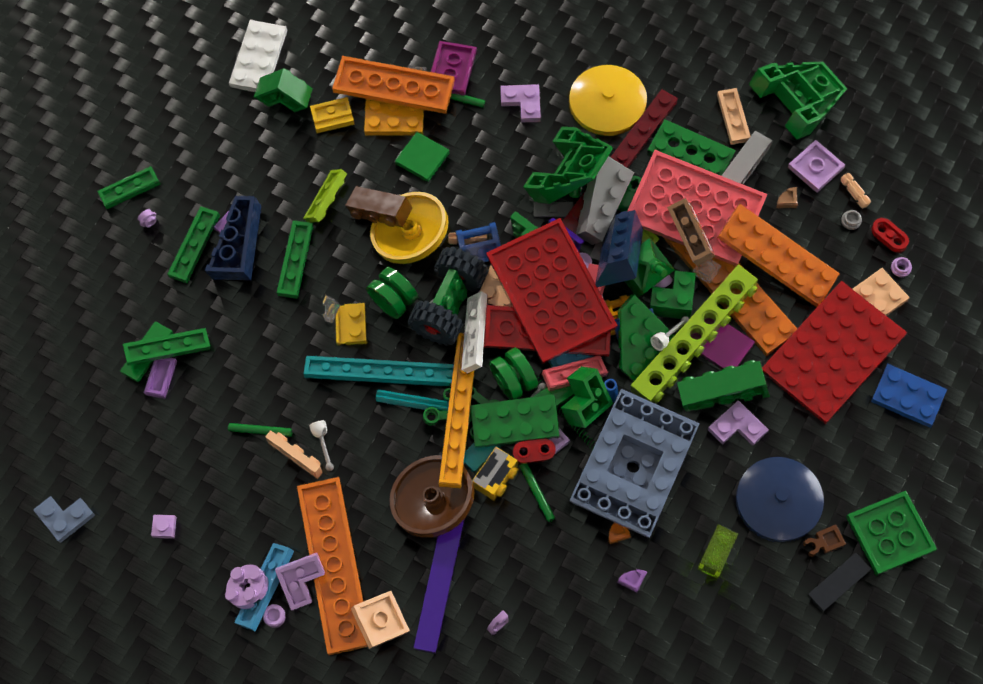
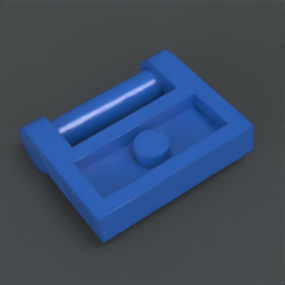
[455,222,501,262]

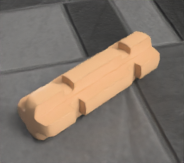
[840,173,871,208]
[448,232,487,245]

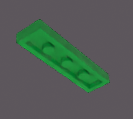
[167,206,220,283]
[277,220,313,299]
[123,328,210,366]

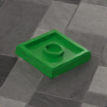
[395,132,450,182]

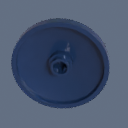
[736,457,824,542]

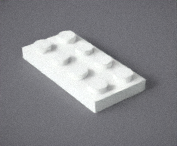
[229,20,287,92]

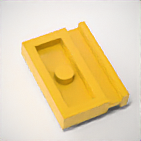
[310,97,354,133]
[335,303,367,346]

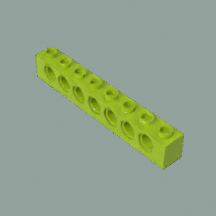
[631,264,758,404]

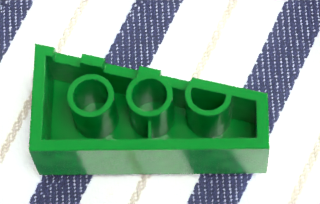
[677,360,770,412]

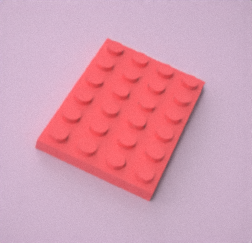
[628,150,767,266]

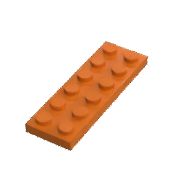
[332,56,455,114]
[717,204,840,307]

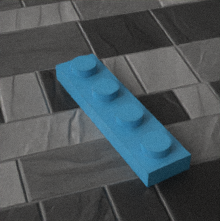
[234,543,294,631]

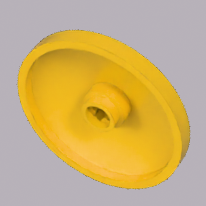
[569,65,647,136]
[370,192,449,264]

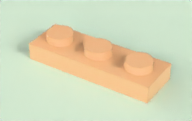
[717,88,751,145]
[265,430,323,479]

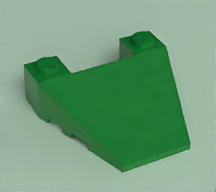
[749,62,847,140]
[523,127,613,204]

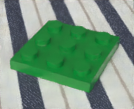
[846,491,937,576]

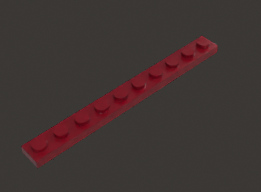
[562,89,678,234]

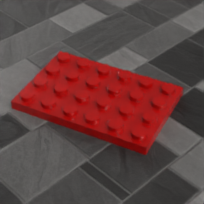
[486,218,618,364]
[762,281,907,424]

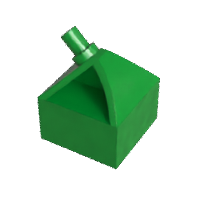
[624,238,675,298]

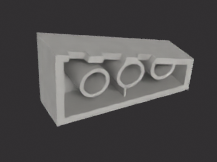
[576,156,634,245]

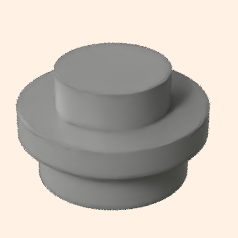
[841,210,862,230]

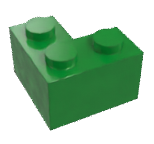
[254,68,313,112]
[649,271,696,319]
[561,366,613,428]

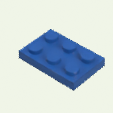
[871,364,947,428]

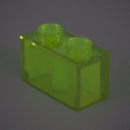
[698,524,738,579]

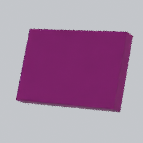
[431,41,477,96]
[691,318,755,370]

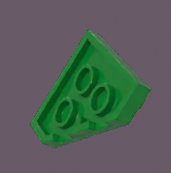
[618,294,675,382]

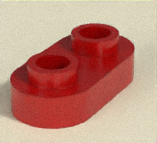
[871,218,909,252]
[513,439,556,464]

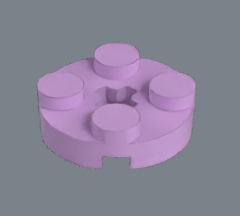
[225,564,269,609]

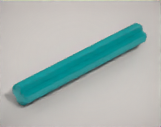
[376,390,449,411]

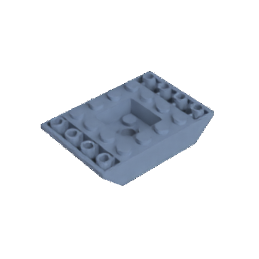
[569,389,700,538]

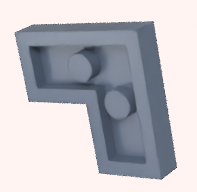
[33,496,95,543]

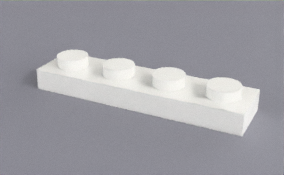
[461,291,487,373]

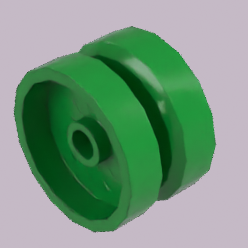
[366,267,418,319]
[489,347,538,400]

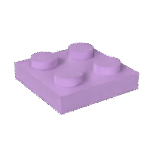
[788,140,845,192]

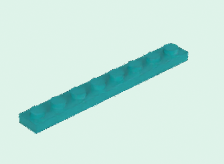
[304,356,454,387]

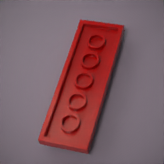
[484,305,611,356]

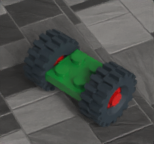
[407,247,489,346]

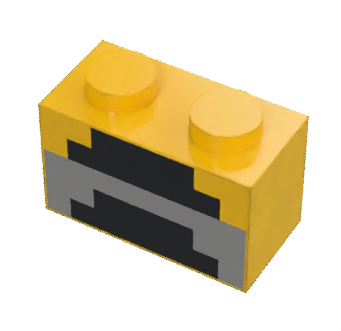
[473,447,519,501]

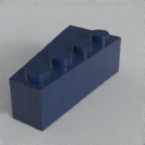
[205,196,261,281]

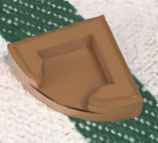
[777,187,798,208]

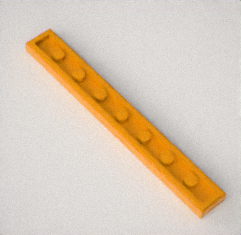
[439,333,475,488]

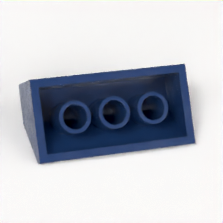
[595,210,643,287]

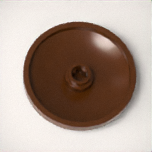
[390,455,475,537]

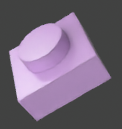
[151,515,177,538]

